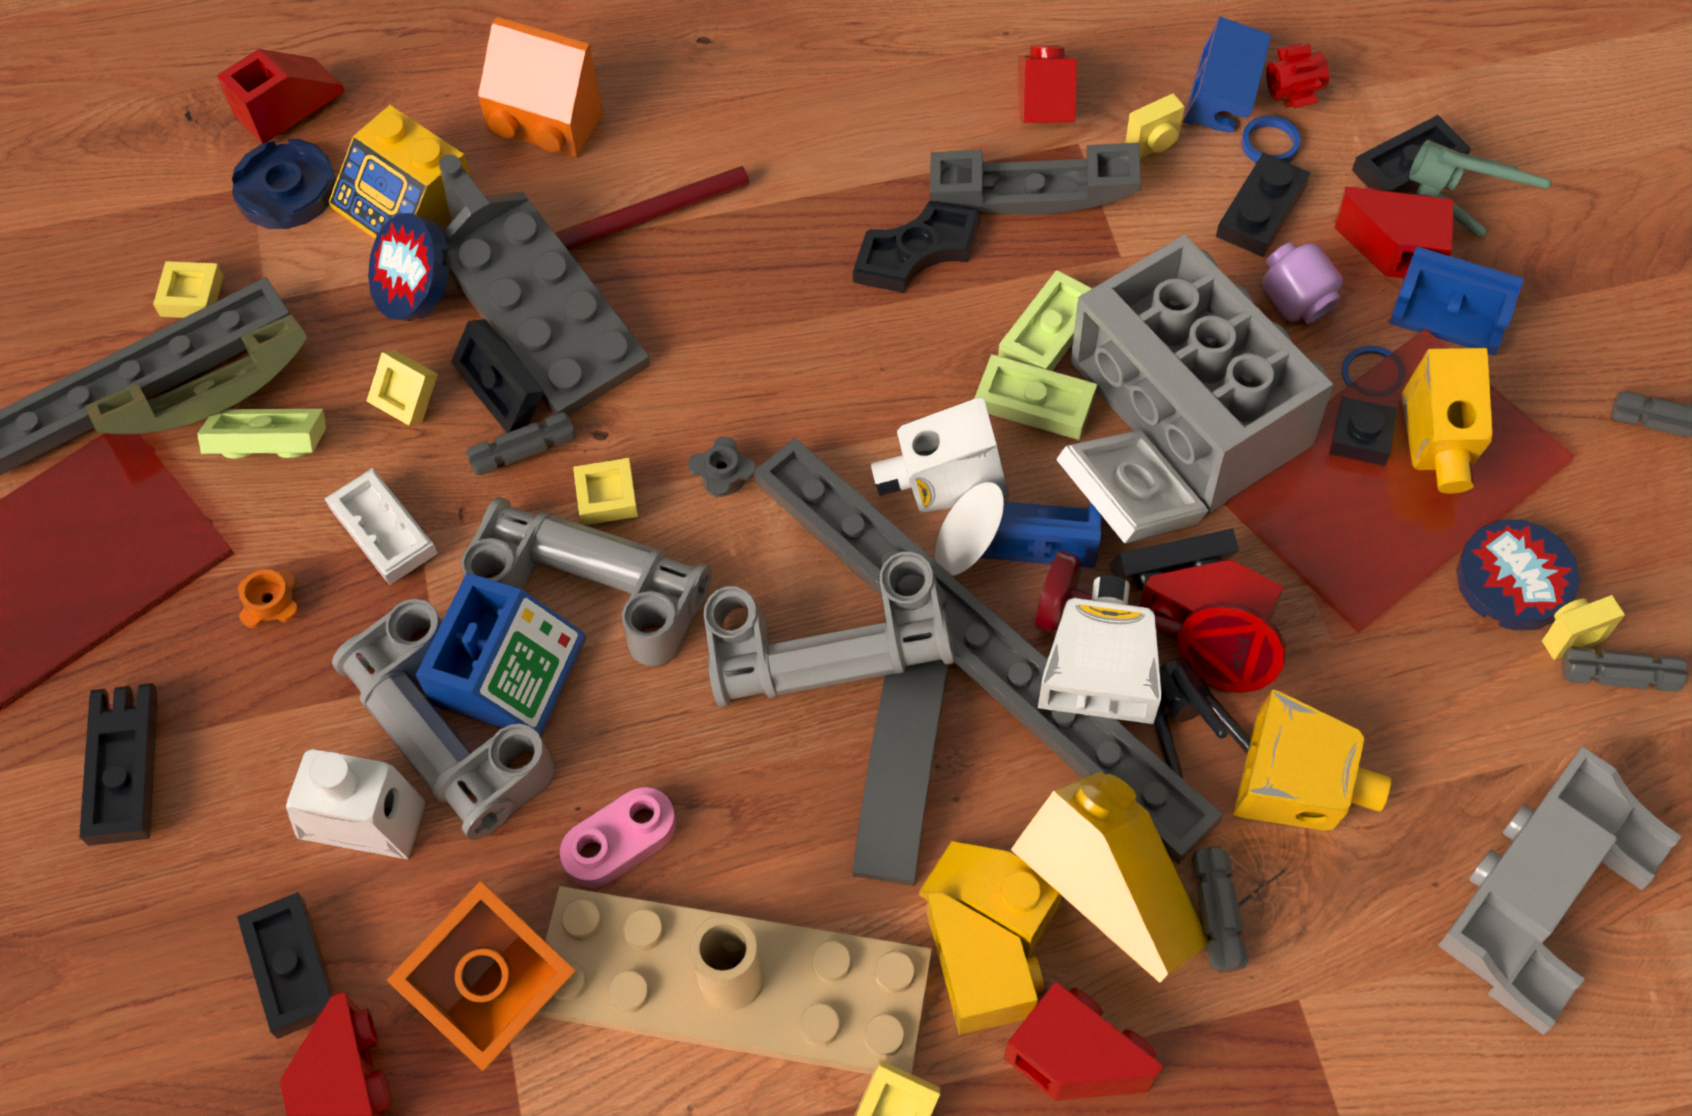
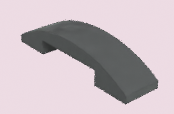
[930,143,1141,215]
[853,660,949,886]

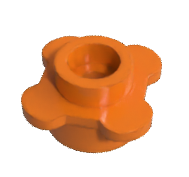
[238,569,298,628]

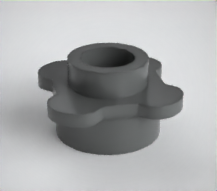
[688,437,755,497]

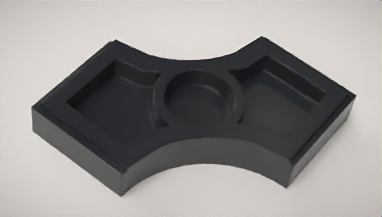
[853,201,980,293]

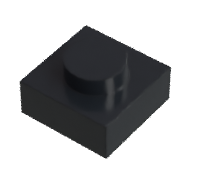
[1329,396,1398,466]

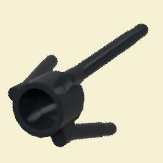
[1154,658,1251,779]

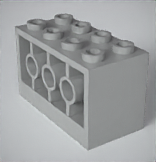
[1071,234,1333,514]

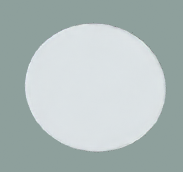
[935,482,1004,576]

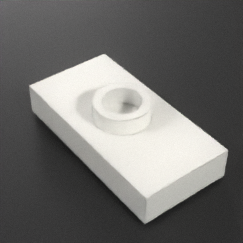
[325,468,438,586]

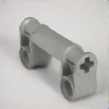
[461,497,712,666]
[704,552,955,708]
[332,599,555,840]

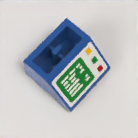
[416,572,586,737]

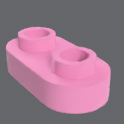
[560,787,676,888]

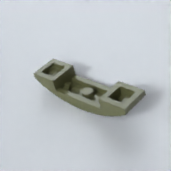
[85,314,307,434]

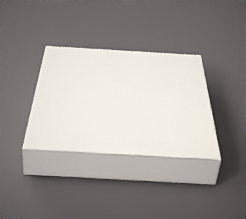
[1056,430,1209,544]

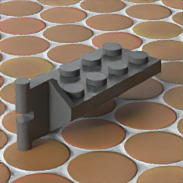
[439,155,650,416]

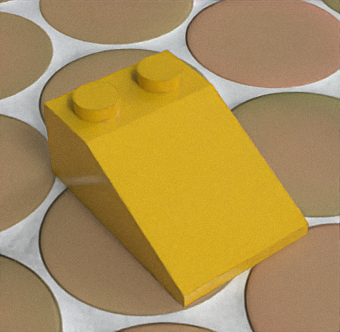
[1011,771,1209,983]

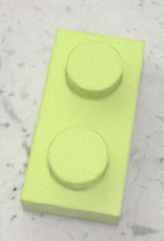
[998,270,1092,371]
[974,354,1097,440]
[197,409,326,459]

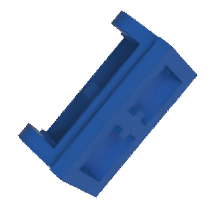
[1183,16,1271,132]
[1389,246,1524,356]
[981,501,1101,568]

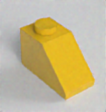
[919,841,1062,957]
[927,891,1045,1036]

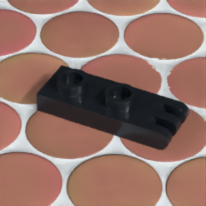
[79,683,157,846]

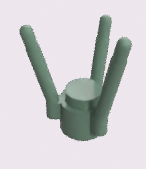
[1409,140,1552,237]

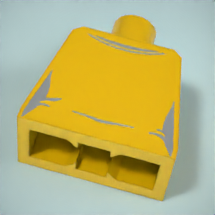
[1401,348,1493,494]
[1233,689,1391,831]

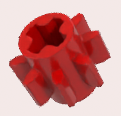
[1266,43,1329,109]

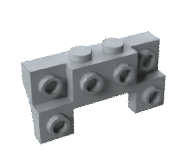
[1438,746,1682,1035]

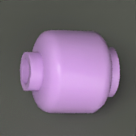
[1261,242,1344,325]

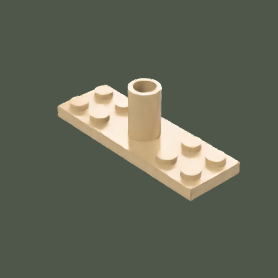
[535,886,932,1075]

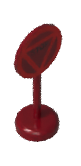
[1035,549,1286,693]

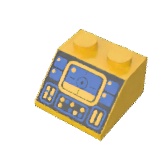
[329,105,471,239]

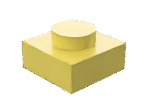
[1125,93,1185,159]
[153,261,224,318]
[367,350,438,426]
[573,458,639,526]
[1542,595,1625,660]
[854,1060,940,1116]

